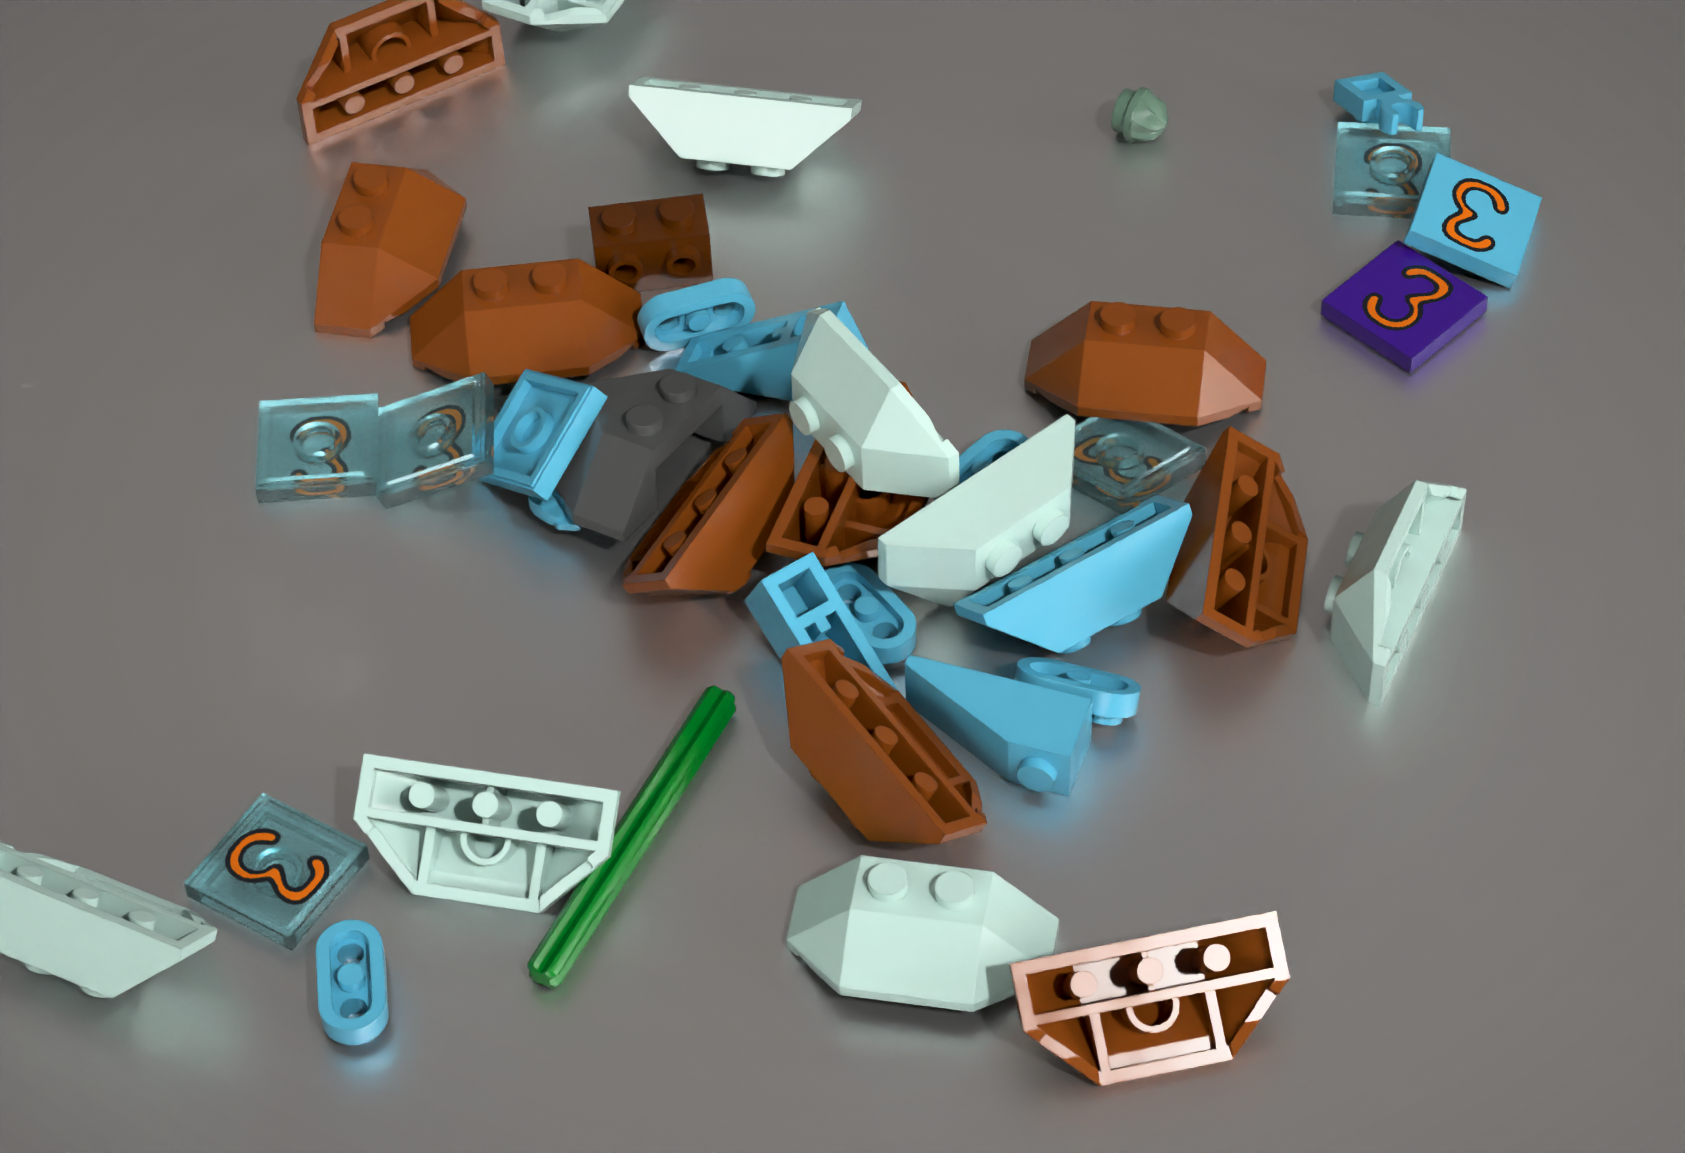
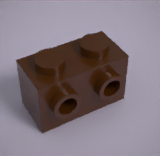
[588,193,713,292]

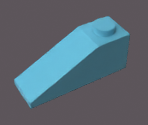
[675,300,870,401]
[744,552,898,690]
[905,654,1092,797]

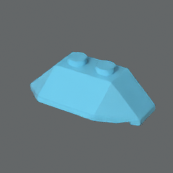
[953,495,1193,654]

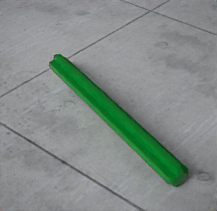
[527,685,736,989]

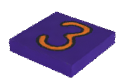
[1321,240,1488,373]

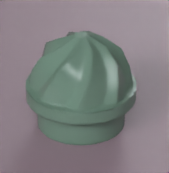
[1111,87,1168,143]

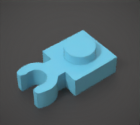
[1333,72,1424,135]

